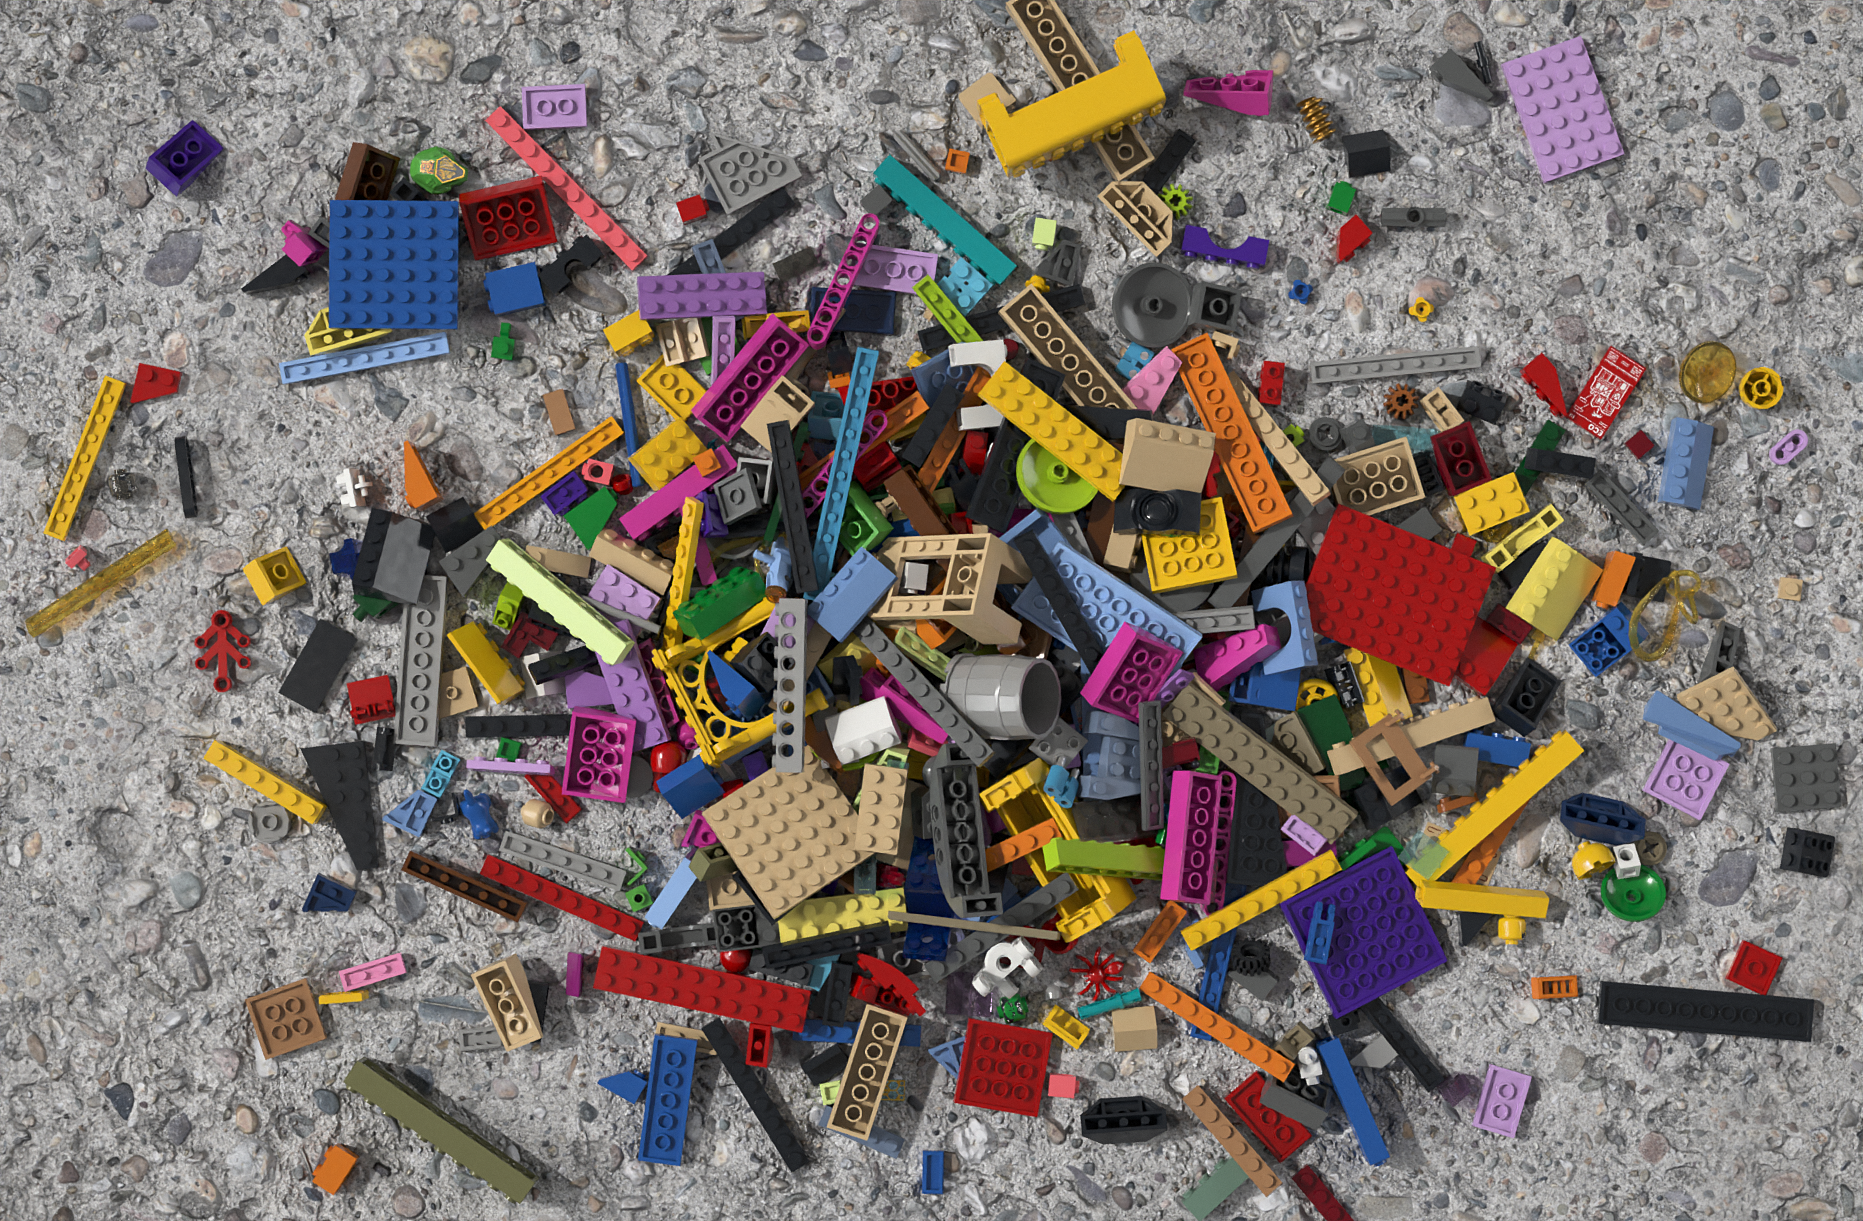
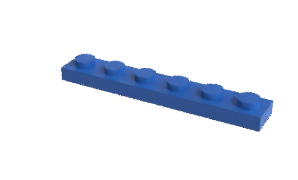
[792,1019,921,1047]

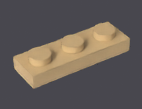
[655,1021,717,1055]

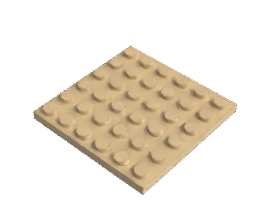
[702,745,877,919]

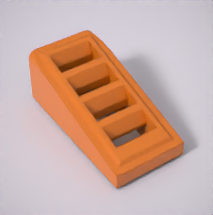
[1531,975,1578,999]

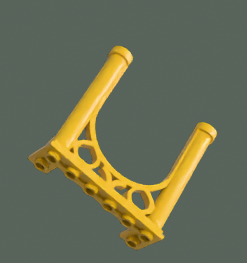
[652,595,829,769]

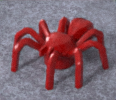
[1069,946,1124,1002]

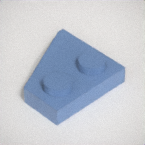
[382,790,438,837]

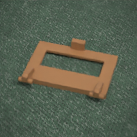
[1349,709,1440,806]

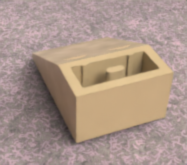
[740,375,815,453]

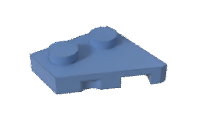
[927,1035,965,1079]

